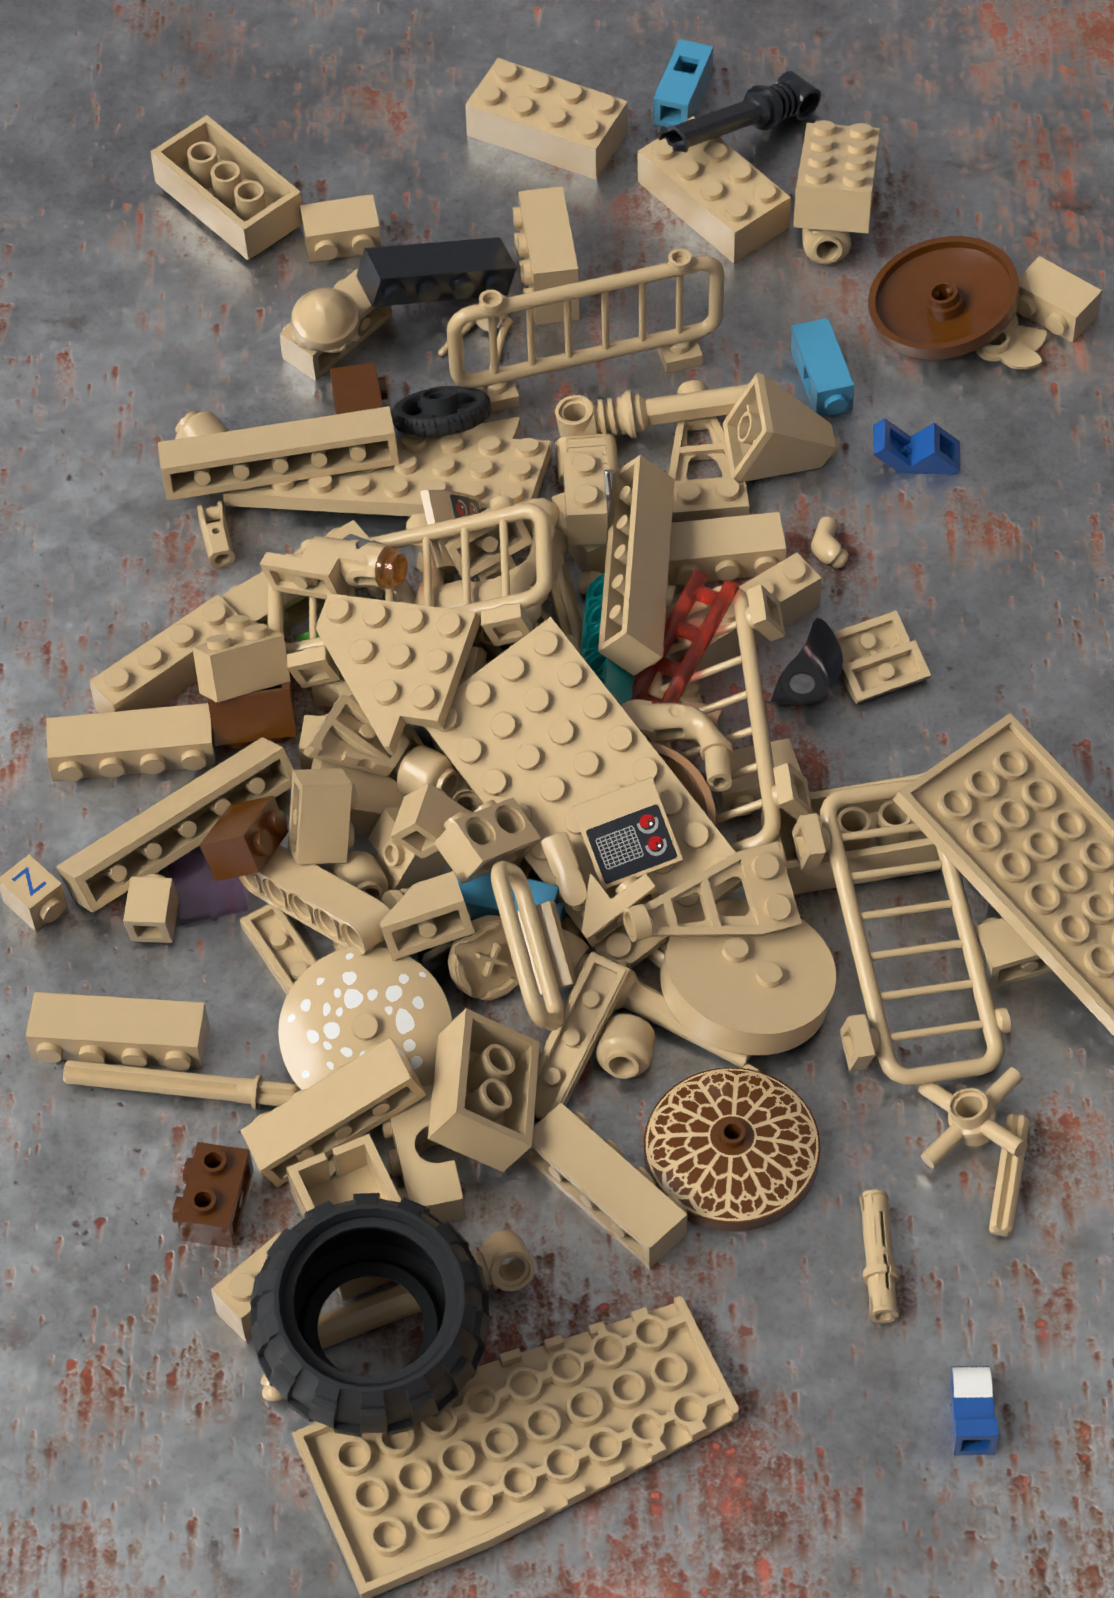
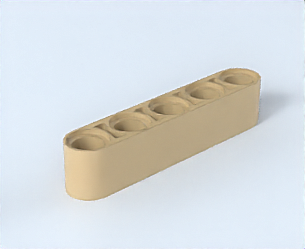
[238,845,390,955]

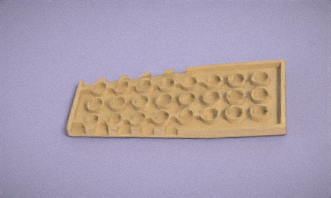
[292,1296,739,1598]

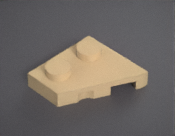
[303,694,410,777]

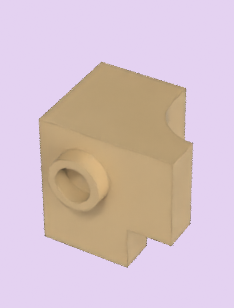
[368,807,447,890]

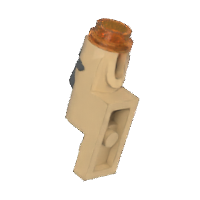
[260,534,408,600]

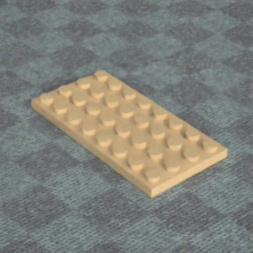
[424,617,743,969]
[893,713,1114,1036]

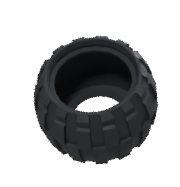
[250,1193,490,1437]

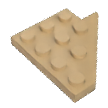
[315,593,481,755]

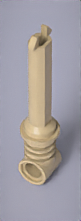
[555,380,781,439]
[562,929,769,1071]
[318,1230,535,1349]

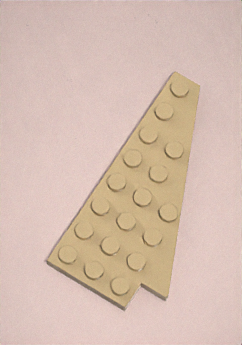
[222,417,552,516]

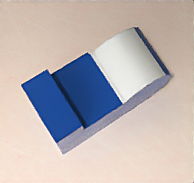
[950,1366,999,1455]

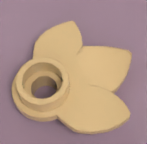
[975,314,1047,370]

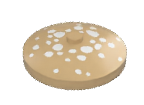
[278,946,452,1090]

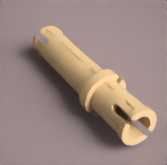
[859,1189,899,1323]

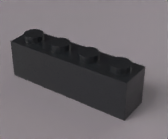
[356,237,517,307]

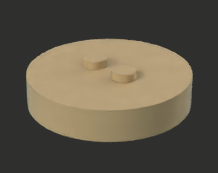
[660,899,836,1055]

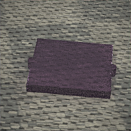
[168,850,248,925]

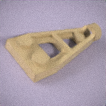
[668,380,749,522]
[623,841,802,942]

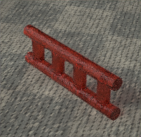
[632,569,740,704]

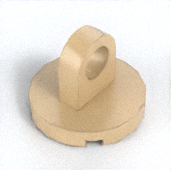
[448,915,519,1001]

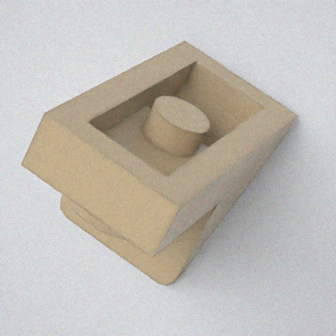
[582,873,660,947]

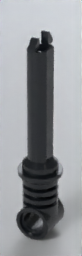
[658,71,821,152]

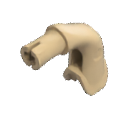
[622,699,734,792]

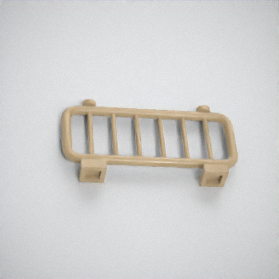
[447,248,725,412]
[268,496,553,688]
[639,584,812,853]
[792,780,1011,1086]

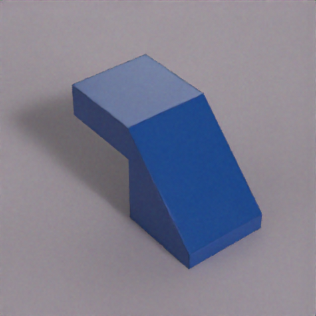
[873,418,960,474]

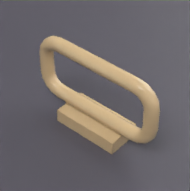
[491,861,577,1031]

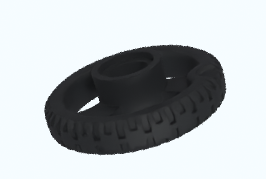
[392,386,491,437]

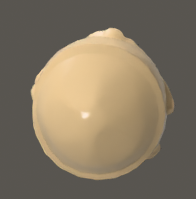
[291,288,361,353]

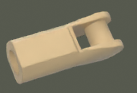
[197,501,236,569]
[541,831,588,911]

